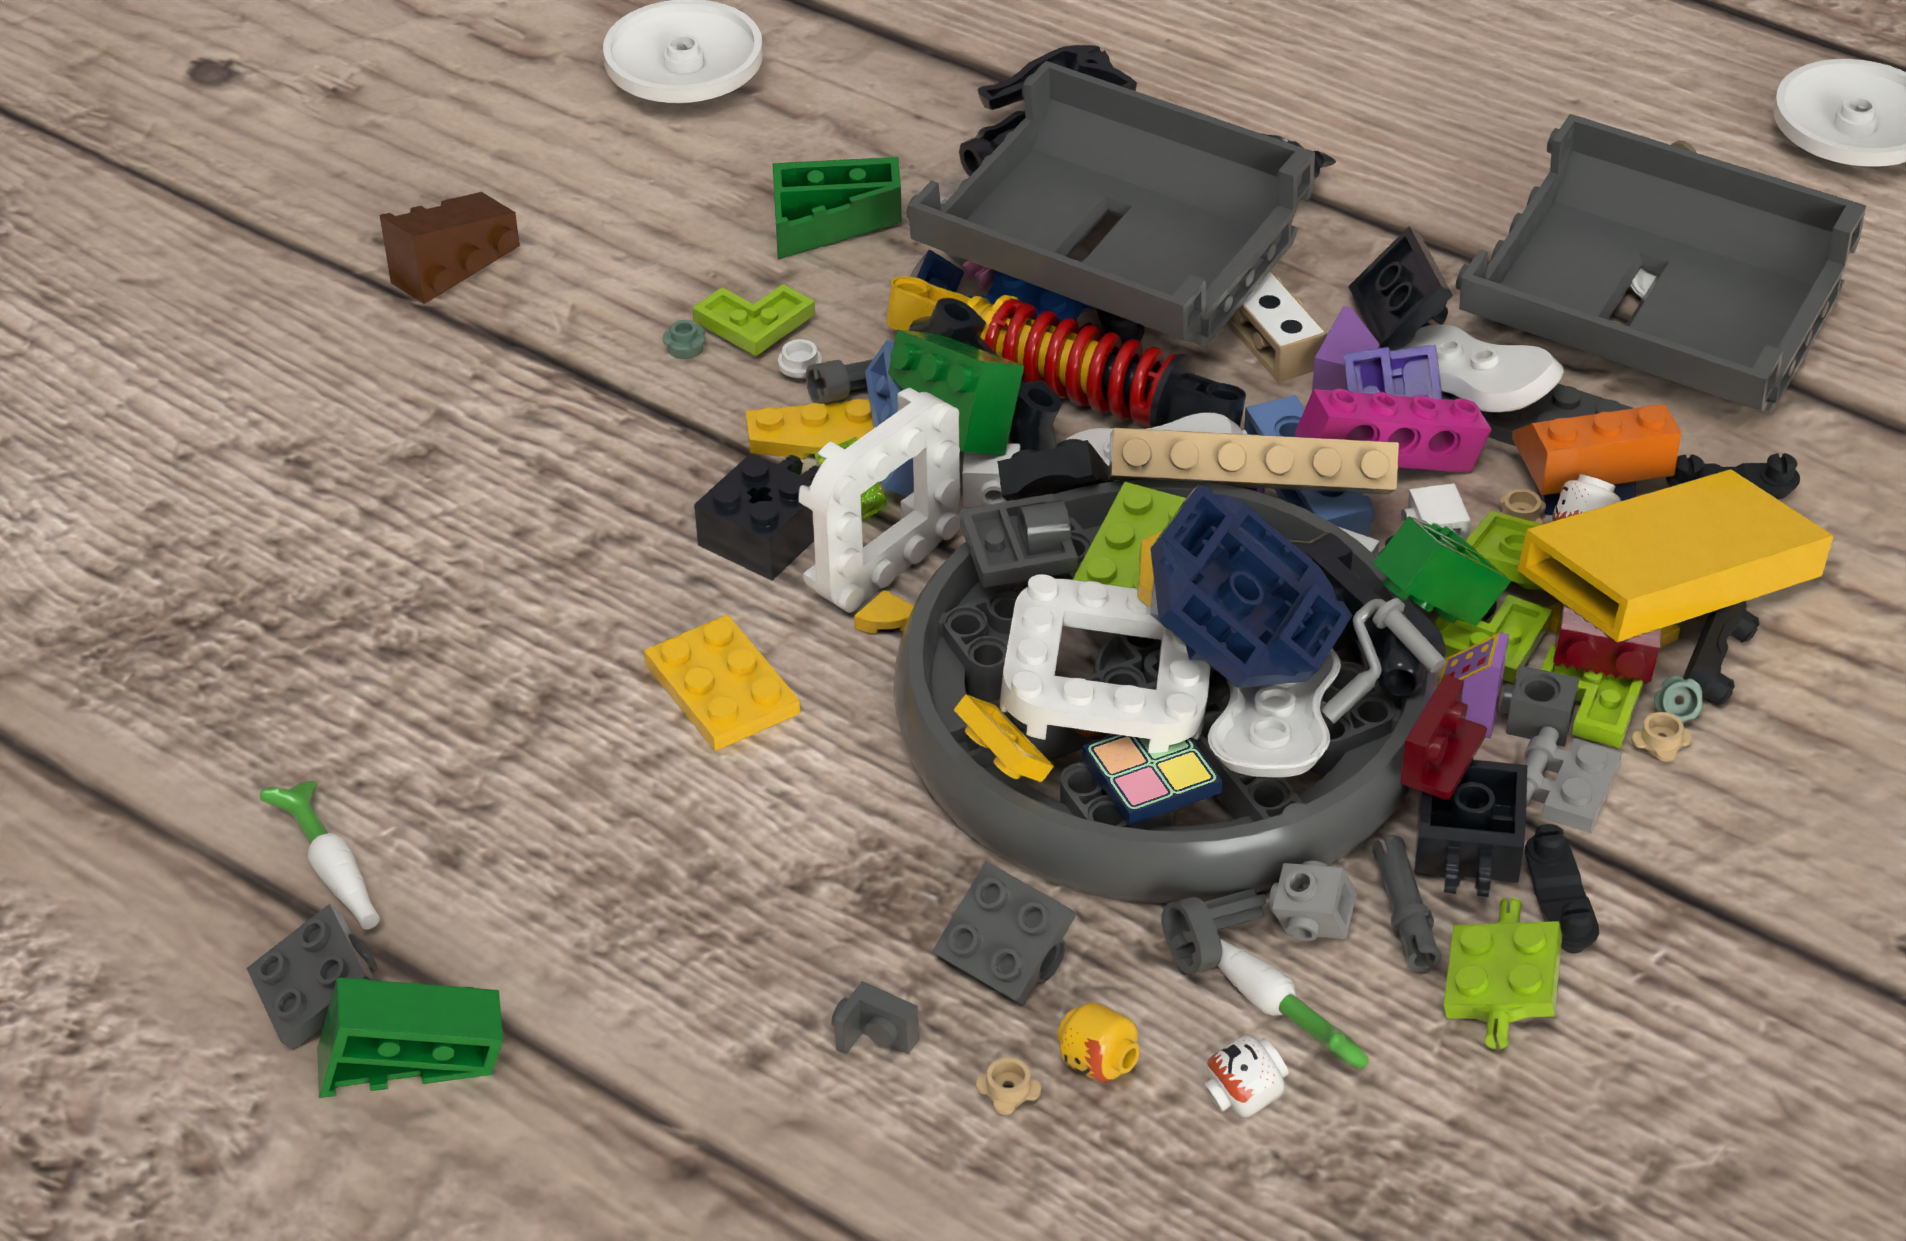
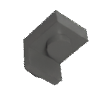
[831,981,919,1054]

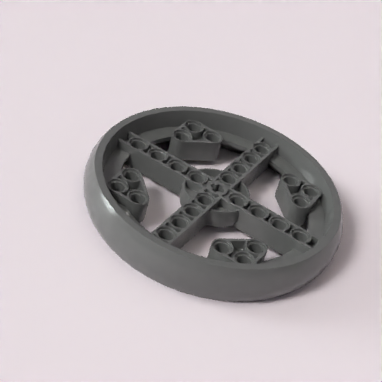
[894,479,1438,904]

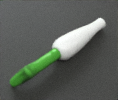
[260,781,380,930]
[1217,939,1369,1069]

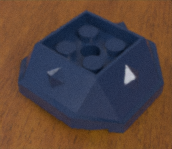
[1150,484,1353,688]

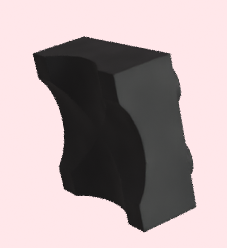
[997,439,1114,501]

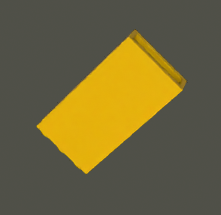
[1517,469,1834,642]

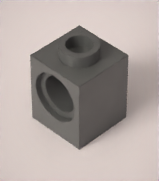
[1500,666,1580,747]

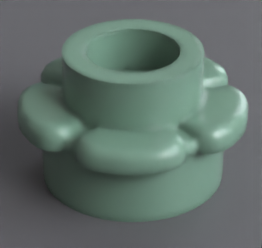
[662,320,705,359]
[1654,676,1703,723]

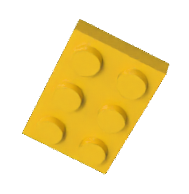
[643,614,801,752]

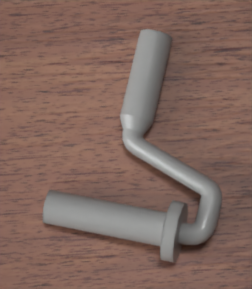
[1321,598,1446,724]

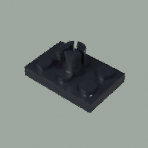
[1348,226,1453,351]

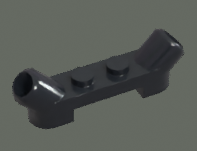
[909,298,1062,452]
[1288,532,1446,697]

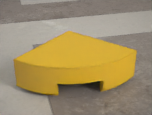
[854,590,914,634]

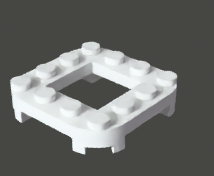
[799,388,960,613]
[1000,574,1211,753]

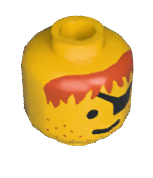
[1057,1002,1140,1083]

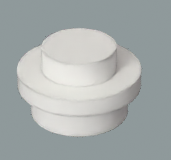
[778,339,822,379]

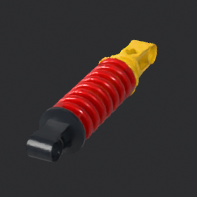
[886,276,1246,429]

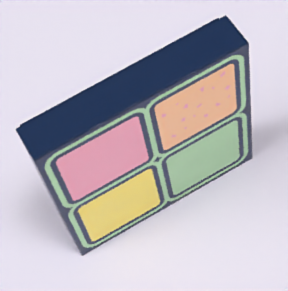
[1082,734,1222,826]

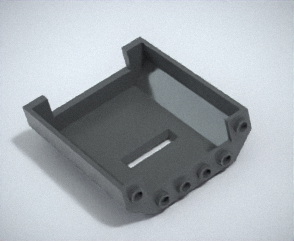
[907,61,1315,347]
[1456,114,1866,412]

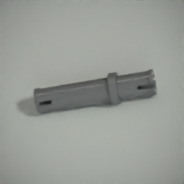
[1372,835,1441,972]

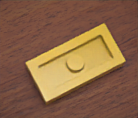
[954,694,1054,782]

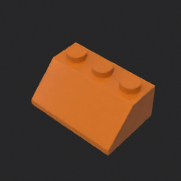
[1512,404,1682,495]

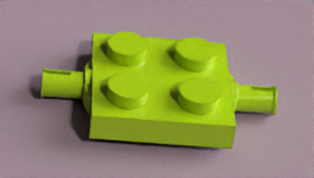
[1444,897,1562,1049]

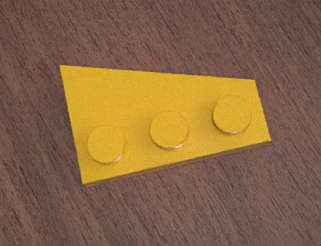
[745,399,874,459]

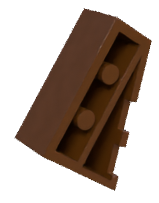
[379,192,520,304]

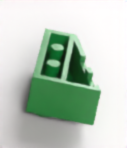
[772,157,902,260]
[888,329,1024,455]
[1372,516,1511,626]
[317,977,503,1098]

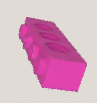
[1295,389,1492,473]

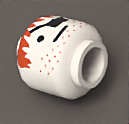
[1552,474,1621,521]
[1203,1035,1289,1118]

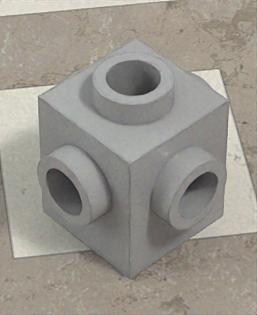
[1269,861,1357,941]

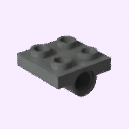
[959,494,1078,588]
[932,861,1077,1006]
[246,903,377,1050]

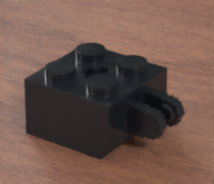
[694,453,820,581]
[1414,760,1528,897]

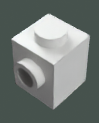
[962,444,1020,507]
[1401,483,1471,540]

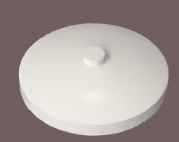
[603,0,763,103]
[1773,59,1906,167]

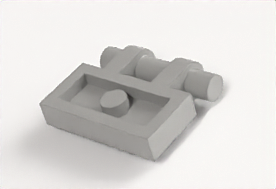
[1524,726,1623,834]

